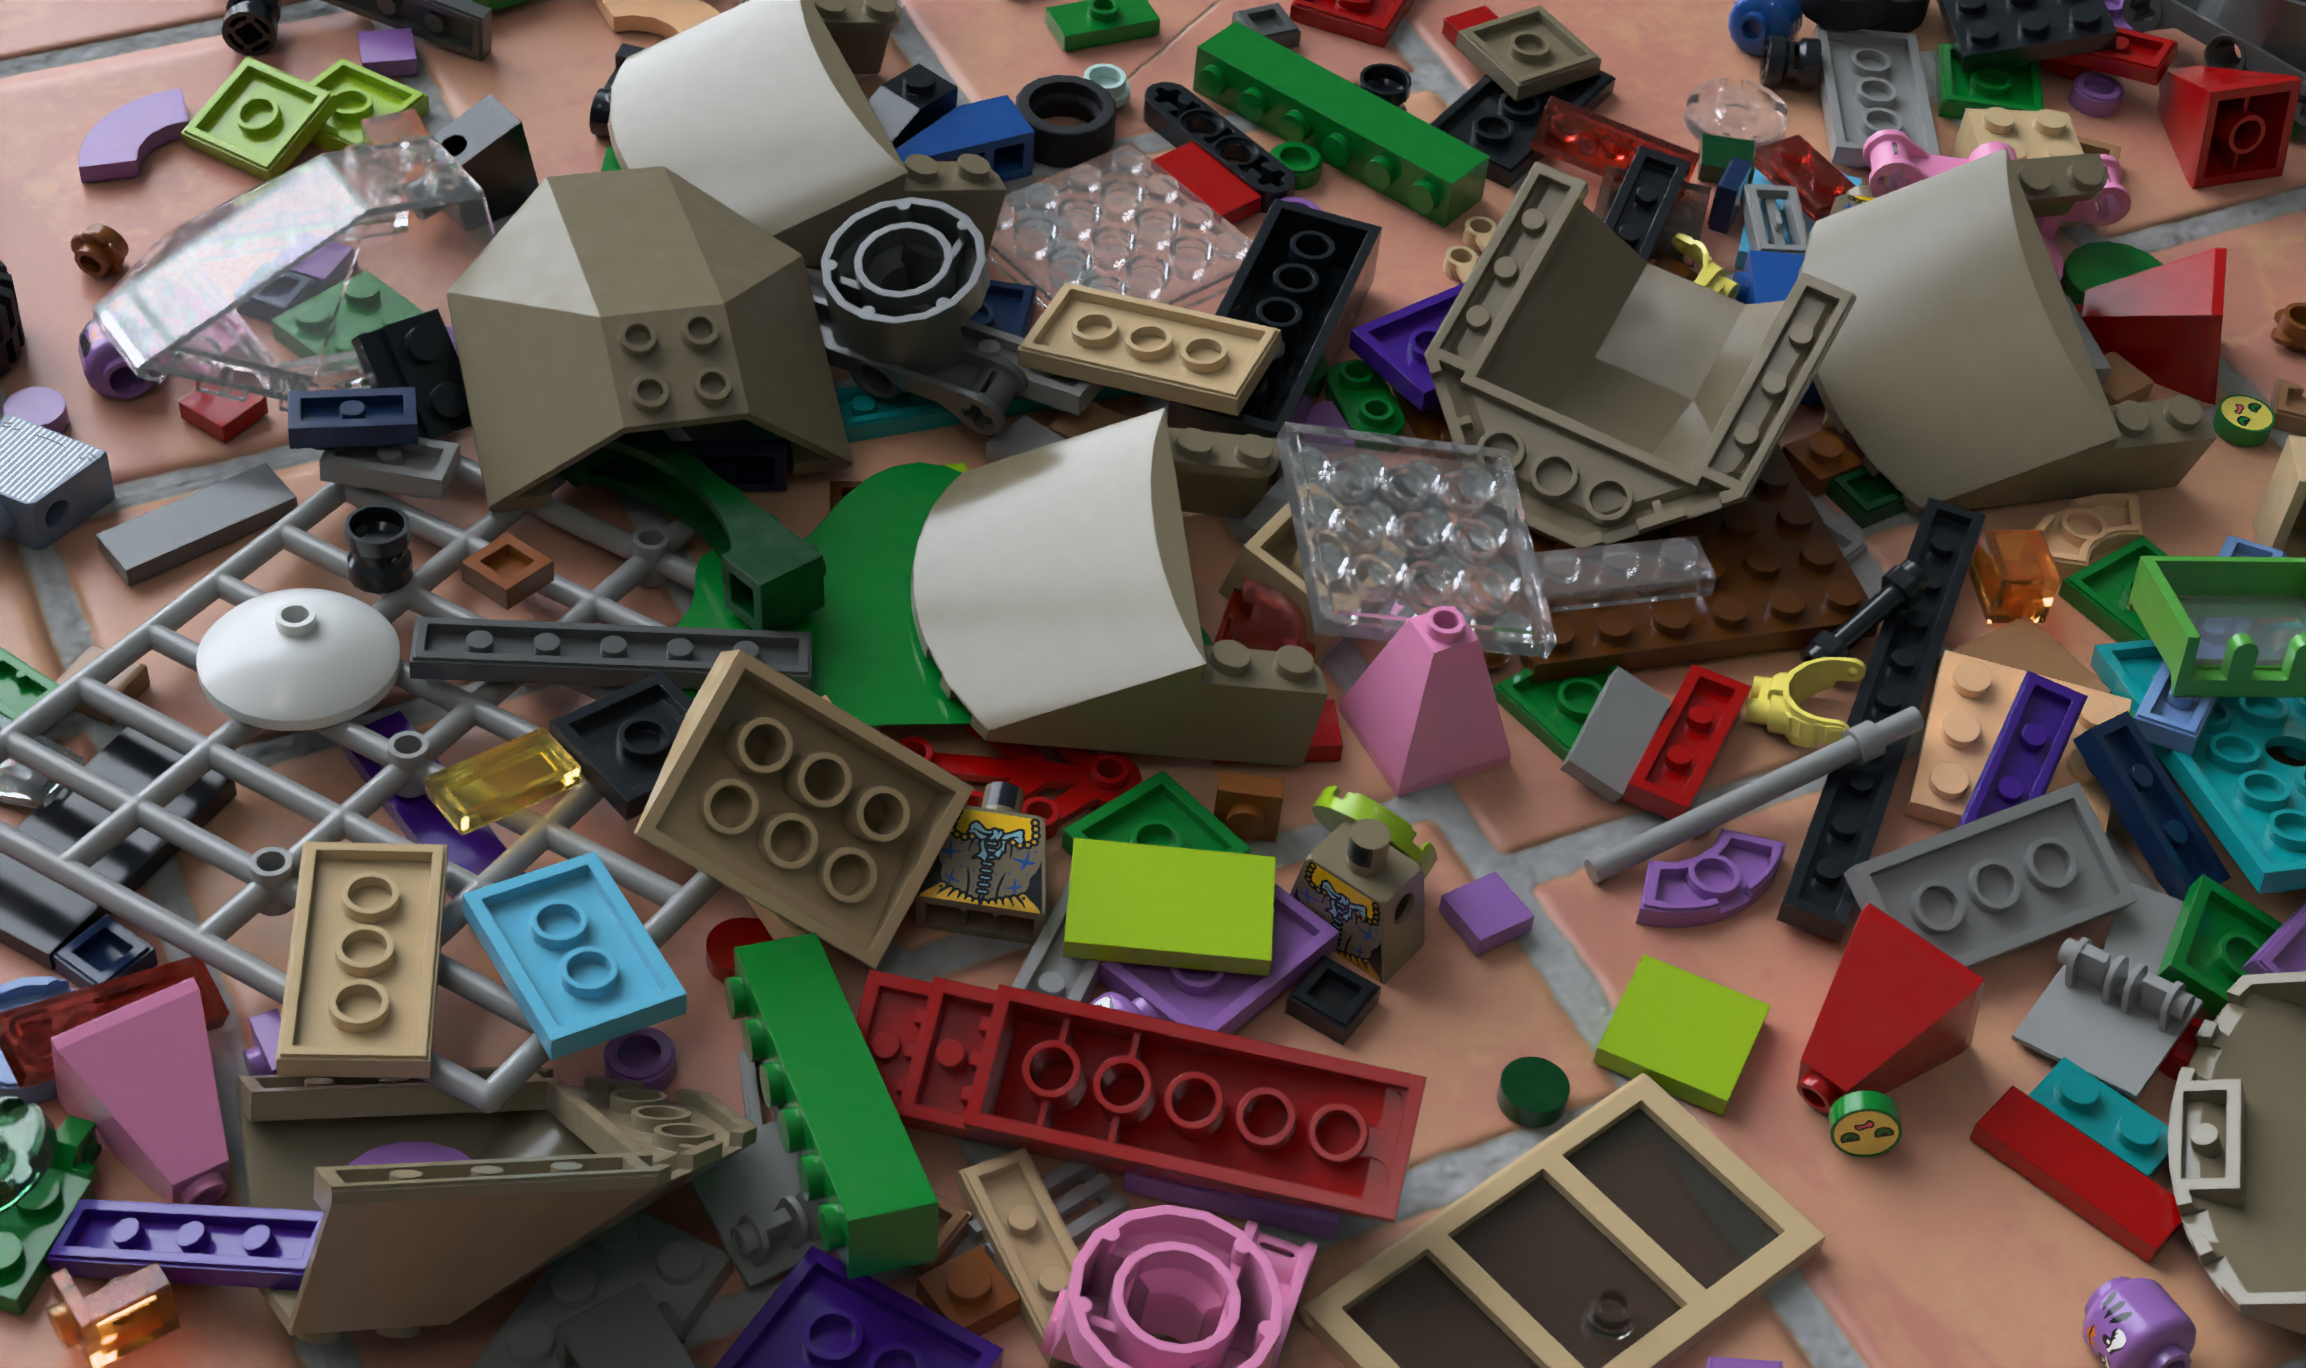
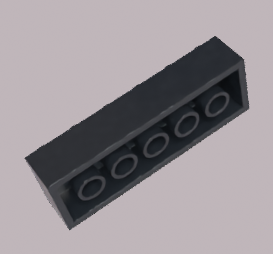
[1167,198,1382,486]

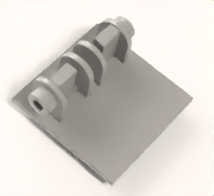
[2012,937,2203,1100]
[688,1119,834,1289]

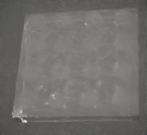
[987,142,1253,309]
[1276,422,1557,658]

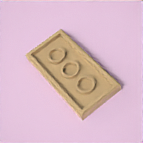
[1017,282,1281,416]
[276,841,448,1078]

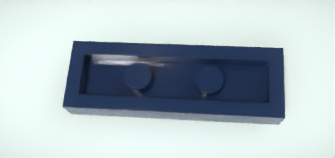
[2073,711,2231,901]

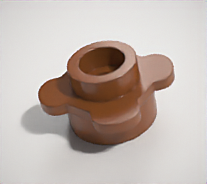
[2270,302,2306,352]

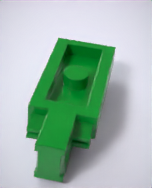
[0,1115,102,1315]

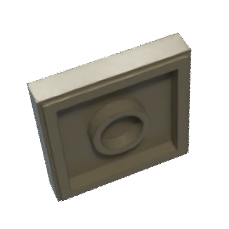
[1456,5,1602,101]

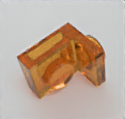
[46,1262,180,1368]

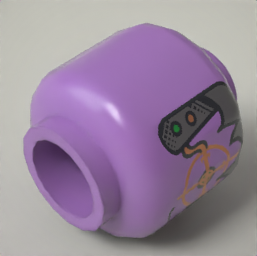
[78,311,164,399]

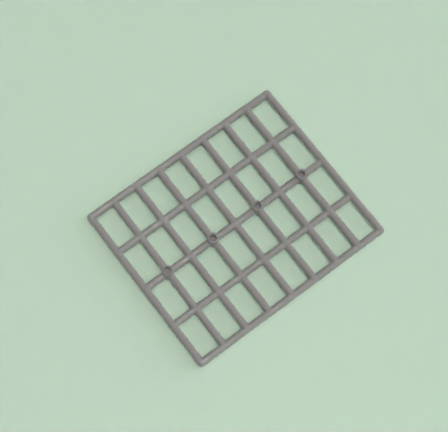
[0,455,884,1113]

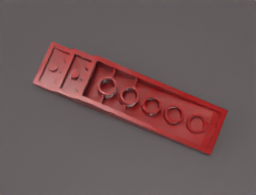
[856,969,1427,1223]

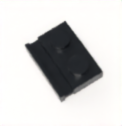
[351,308,472,440]

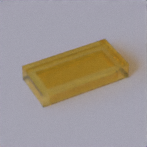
[425,727,581,836]

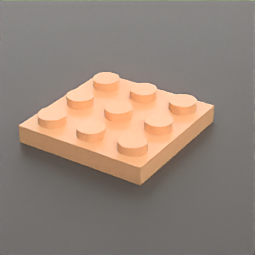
[1905,650,2132,835]

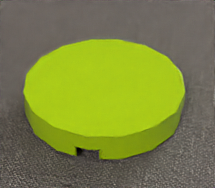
[1311,785,1438,879]

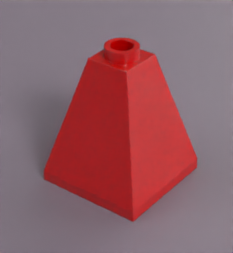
[2157,66,2302,189]
[2074,248,2227,405]
[1796,903,1985,1113]

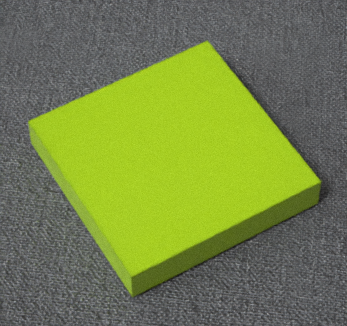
[181,56,339,184]
[309,58,430,165]
[1593,954,1771,1116]

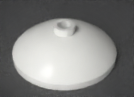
[196,588,401,731]

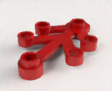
[898,724,1142,841]

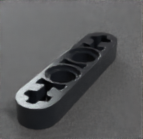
[1143,82,1296,214]

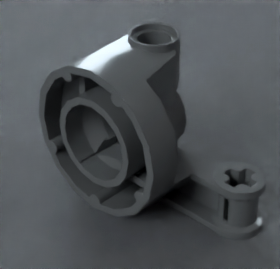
[2122,0,2306,126]
[812,197,1029,435]

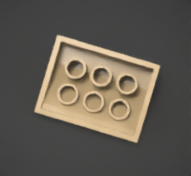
[633,649,974,969]

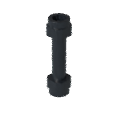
[1800,560,1930,662]

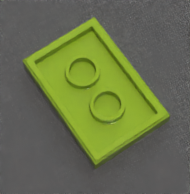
[1062,838,1276,976]

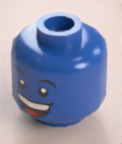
[1728,0,1803,57]

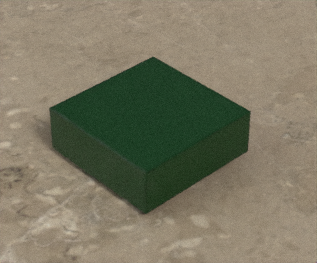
[1698,133,1754,184]
[1825,466,1907,529]

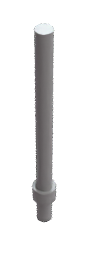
[1584,706,1924,884]

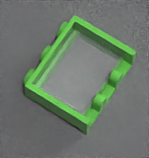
[2127,556,2306,698]

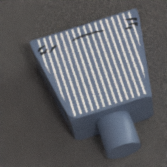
[0,413,115,550]

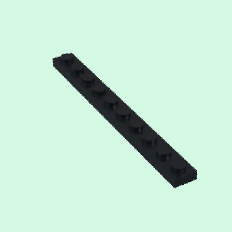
[1776,497,1986,942]

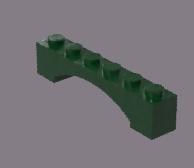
[558,429,826,631]

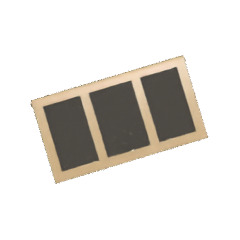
[1298,1073,1826,1368]

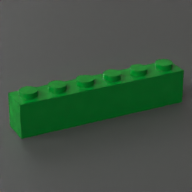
[1193,21,1490,228]
[724,933,938,1279]

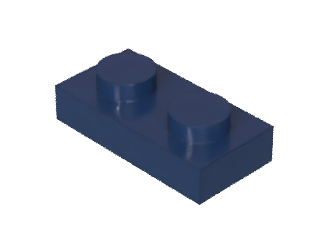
[288,387,418,450]

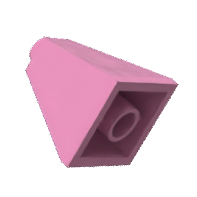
[1338,605,1511,797]
[51,977,229,1205]

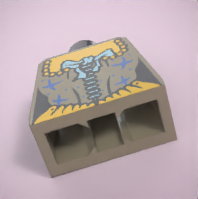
[915,781,1046,945]
[1290,818,1424,984]

